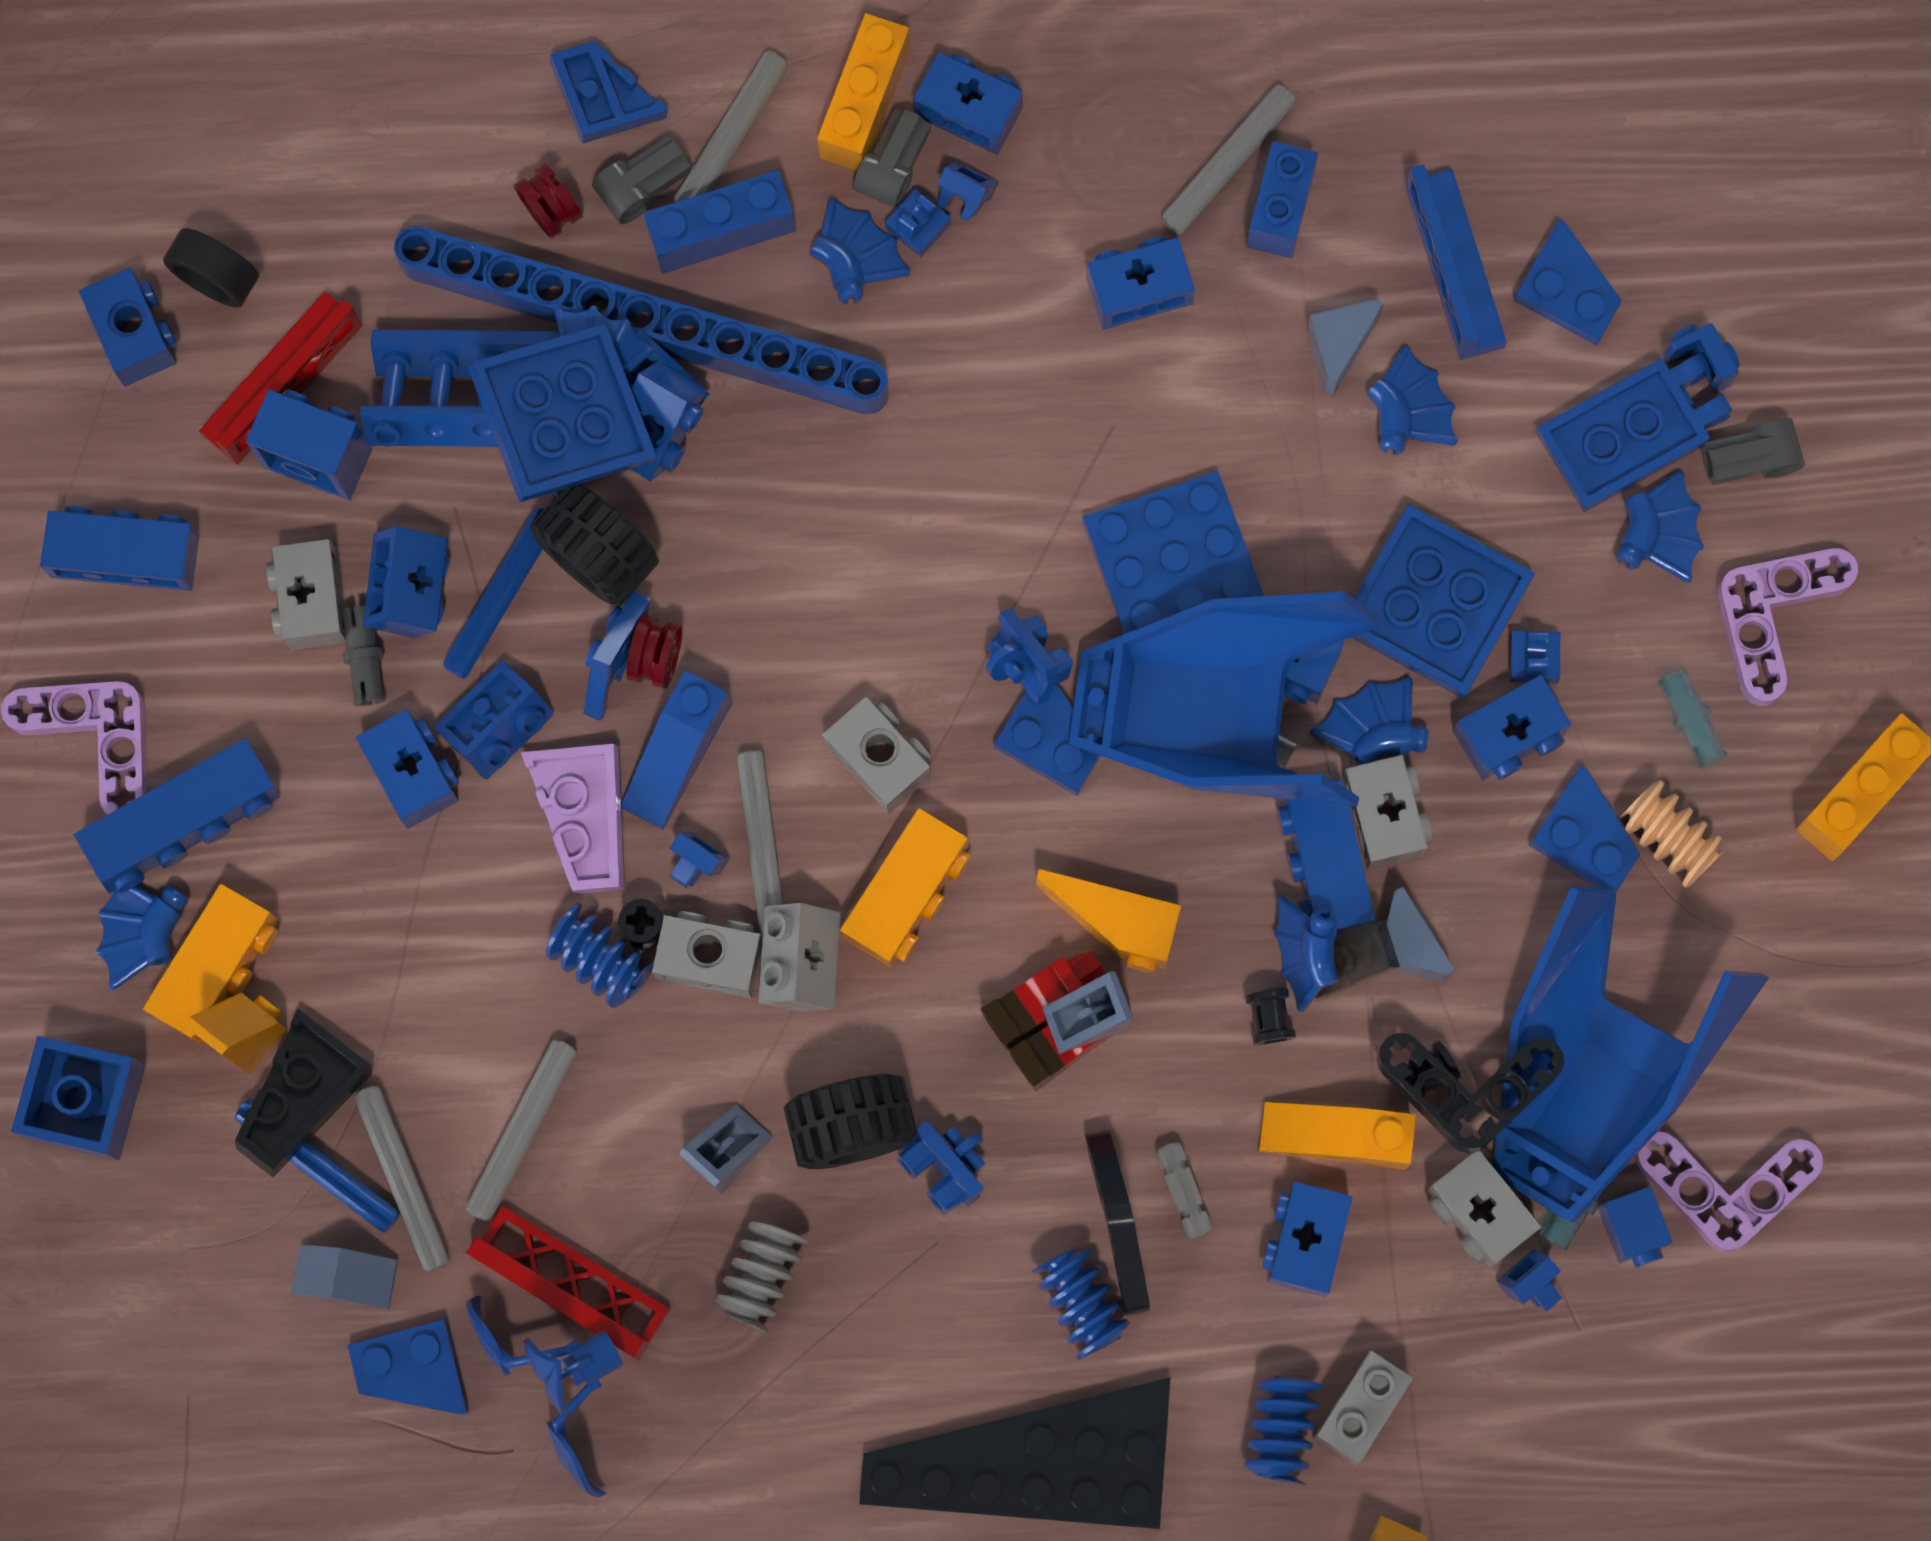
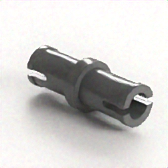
[341,606,385,706]

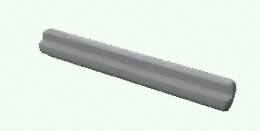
[674,51,787,203]
[1162,85,1295,235]
[737,751,783,939]
[466,1039,576,1221]
[354,1086,449,1271]

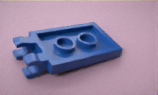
[1536,354,1732,512]

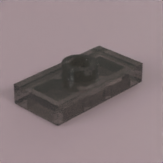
[1315,920,1400,998]

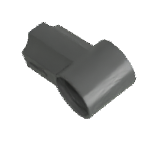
[853,109,931,209]
[592,136,692,224]
[1702,418,1805,485]

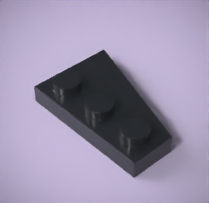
[235,1009,372,1177]

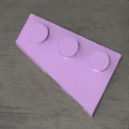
[520,744,624,894]

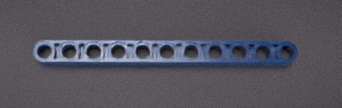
[394,226,889,414]

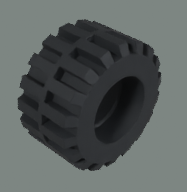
[530,485,659,606]
[784,1074,918,1169]

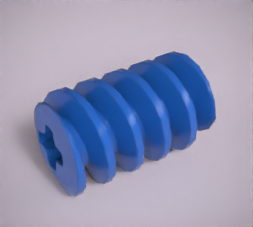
[546,903,654,1008]
[1032,1248,1130,1360]
[1244,1375,1324,1485]

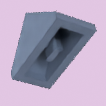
[1307,299,1384,396]
[1375,887,1455,982]
[1042,971,1133,1054]
[679,1104,772,1194]
[291,1245,398,1310]

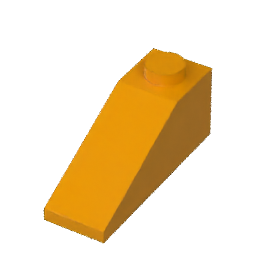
[1036,869,1181,973]
[183,993,288,1075]
[1259,1102,1416,1170]

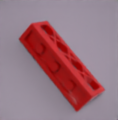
[199,291,363,465]
[466,1206,670,1361]

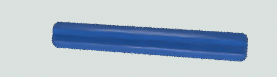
[443,507,544,678]
[235,1099,400,1233]

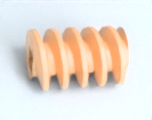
[1620,780,1725,888]

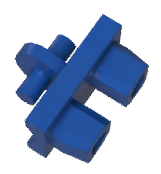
[986,609,1073,704]
[897,1120,986,1215]

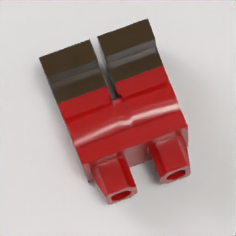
[980,950,1131,1092]

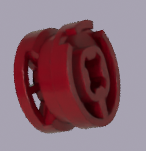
[513,163,583,239]
[626,615,683,689]

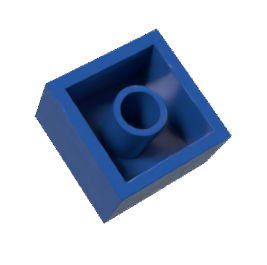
[245,389,372,501]
[11,1036,145,1160]

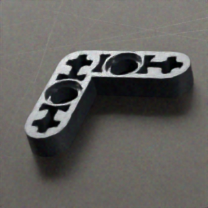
[1376,1033,1565,1153]
[1085,1130,1150,1316]

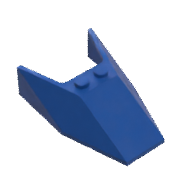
[1069,592,1380,806]
[1493,887,1769,1222]

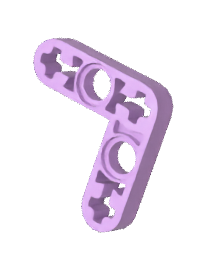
[1718,548,1858,706]
[1,681,147,814]
[1635,1132,1823,1252]

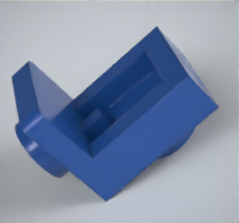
[1663,323,1740,394]

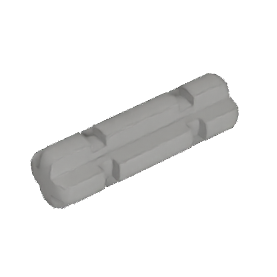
[1156,1142,1212,1239]

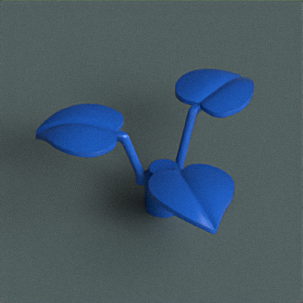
[466,1296,623,1498]

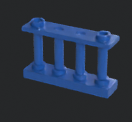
[360,330,560,447]

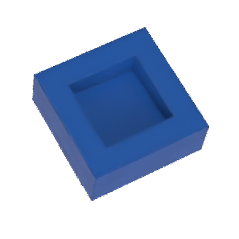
[938,161,999,220]
[885,189,951,257]
[1509,631,1561,684]
[669,831,730,888]
[1496,1249,1562,1312]

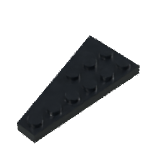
[859,1377,1171,1529]

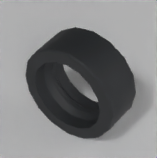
[163,228,259,308]

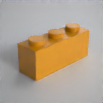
[817,13,911,171]
[1796,713,1931,862]
[840,808,972,969]
[142,883,279,1045]

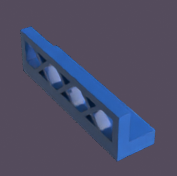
[1406,164,1507,360]

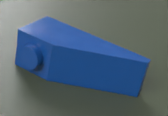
[621,670,732,830]

